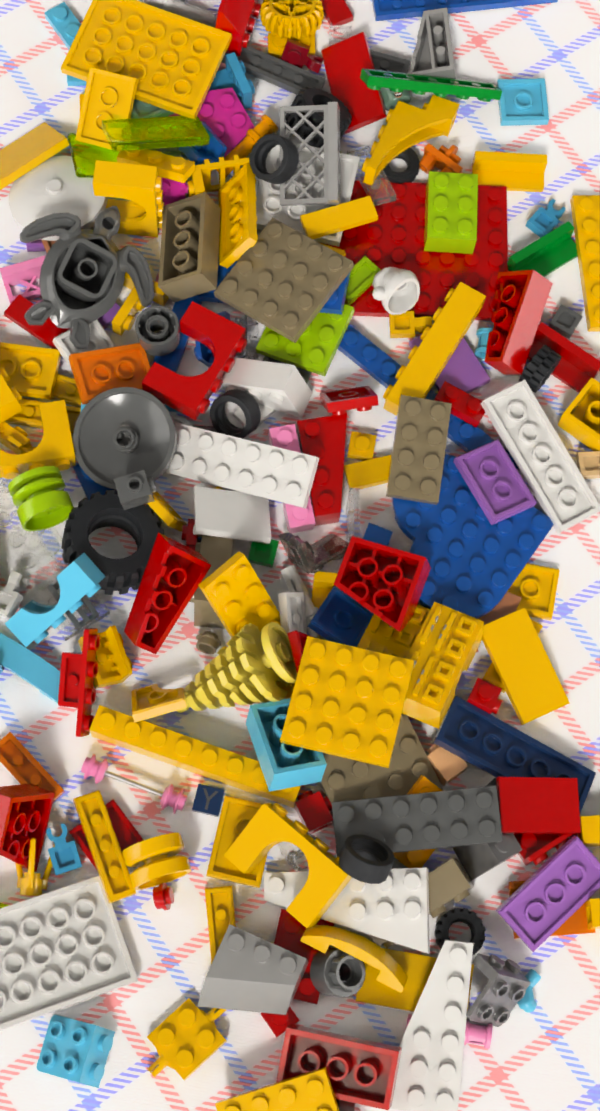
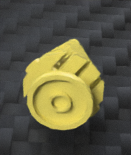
[177,622,297,713]

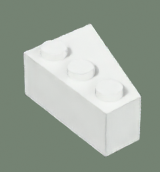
[221,357,312,418]

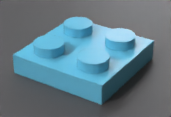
[497,78,549,126]

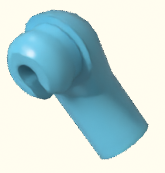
[517,969,541,1013]

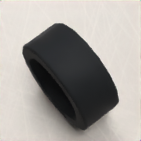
[250,134,299,185]
[210,389,261,439]
[339,835,395,884]

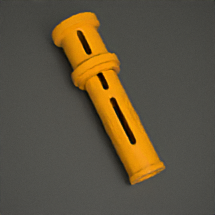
[216,114,279,178]

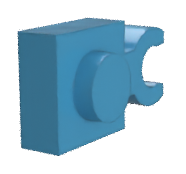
[525,199,566,238]
[46,823,82,875]

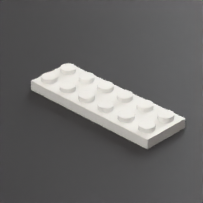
[480,380,600,534]
[165,423,320,509]

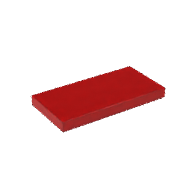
[321,32,387,135]

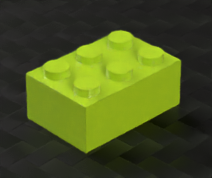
[424,171,478,254]

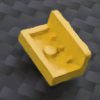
[78,625,132,689]

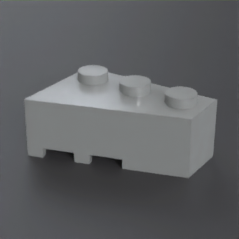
[408,8,456,91]

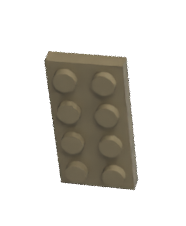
[386,395,452,505]

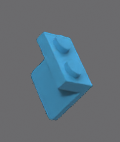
[209,52,255,109]

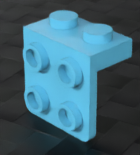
[36,1015,115,1088]

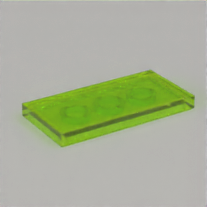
[102,116,210,151]

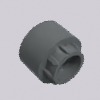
[135,306,181,356]
[310,947,366,997]

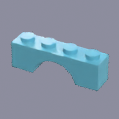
[5,553,106,647]

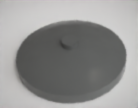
[73,387,177,491]

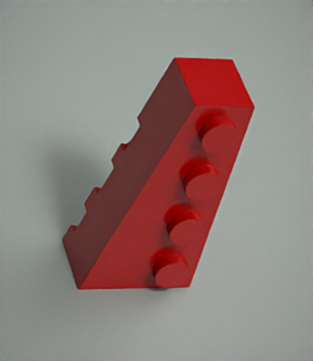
[484,270,553,375]
[296,413,347,526]
[124,532,212,654]

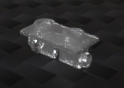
[233,312,259,360]

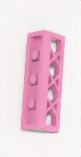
[0,255,46,304]

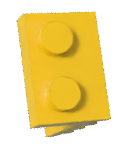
[187,155,250,197]

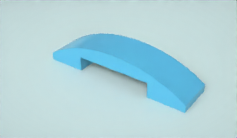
[0,633,60,704]

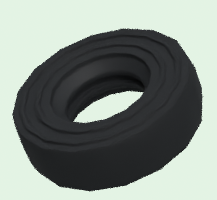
[379,148,420,184]

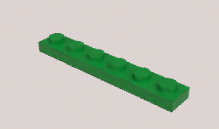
[360,68,502,102]

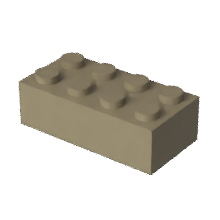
[158,192,221,302]

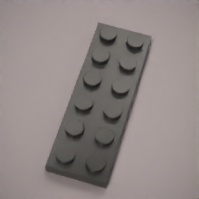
[332,786,503,856]

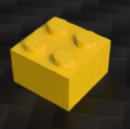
[558,378,600,451]

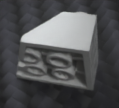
[197,924,309,1015]

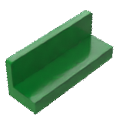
[508,221,578,277]

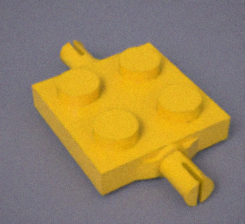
[147,998,227,1081]

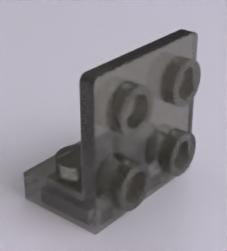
[278,531,349,574]

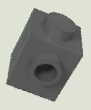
[114,470,157,510]

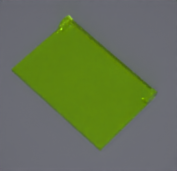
[67,133,120,178]

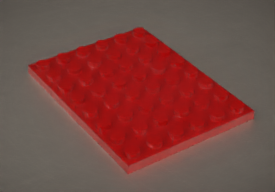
[319,180,508,321]

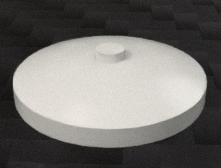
[8,156,108,241]

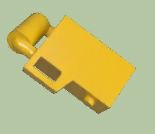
[0,421,36,455]

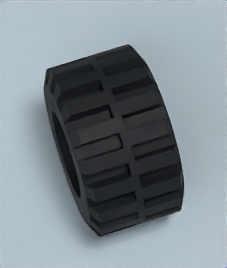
[286,87,352,148]

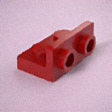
[513,833,573,866]

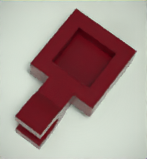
[281,38,323,73]

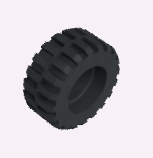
[61,490,165,595]

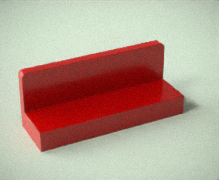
[528,322,600,393]

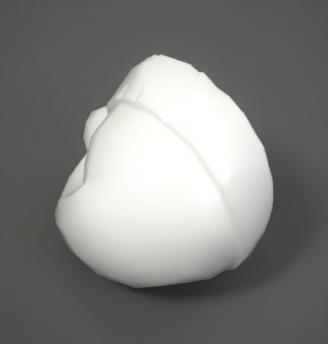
[372,267,420,315]

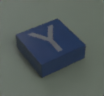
[192,784,225,817]

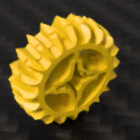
[260,0,324,40]

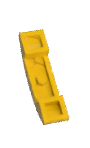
[300,925,408,993]

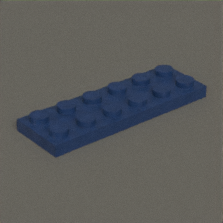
[433,696,596,814]

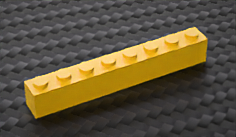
[89,705,301,808]

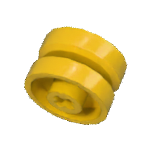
[122,832,192,890]

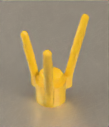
[15,835,60,896]

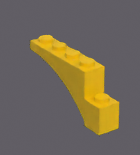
[362,95,460,186]

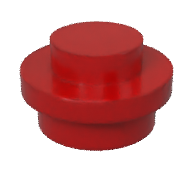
[153,882,174,911]

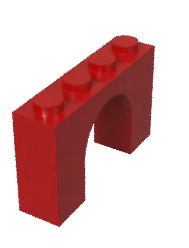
[142,301,248,420]

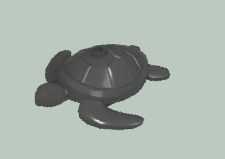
[19,206,154,349]

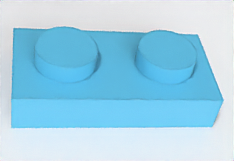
[44,2,81,50]

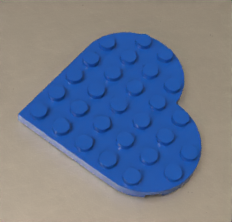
[391,454,554,619]

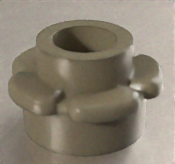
[196,631,221,654]

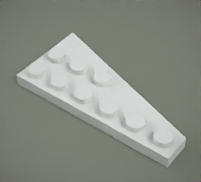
[264,868,430,954]
[390,939,473,1111]

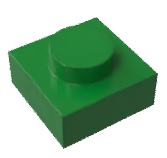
[248,539,279,568]

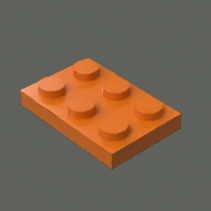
[69,343,151,405]

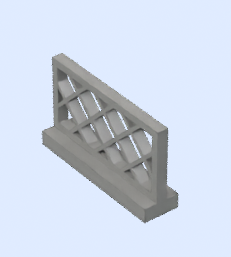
[280,102,341,206]

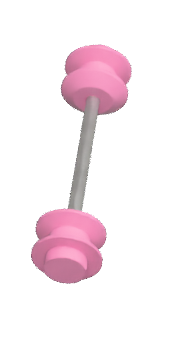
[81,754,188,814]

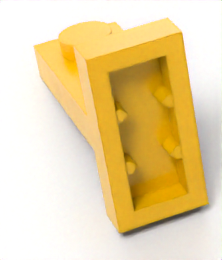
[112,272,169,336]

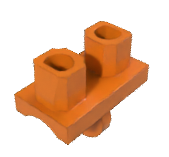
[419,143,463,174]

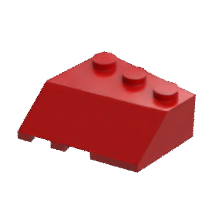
[215,0,262,57]
[334,536,431,633]
[0,784,55,872]

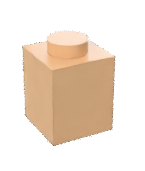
[427,744,468,787]

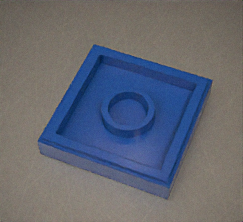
[307,586,374,647]

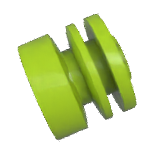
[8,466,74,531]

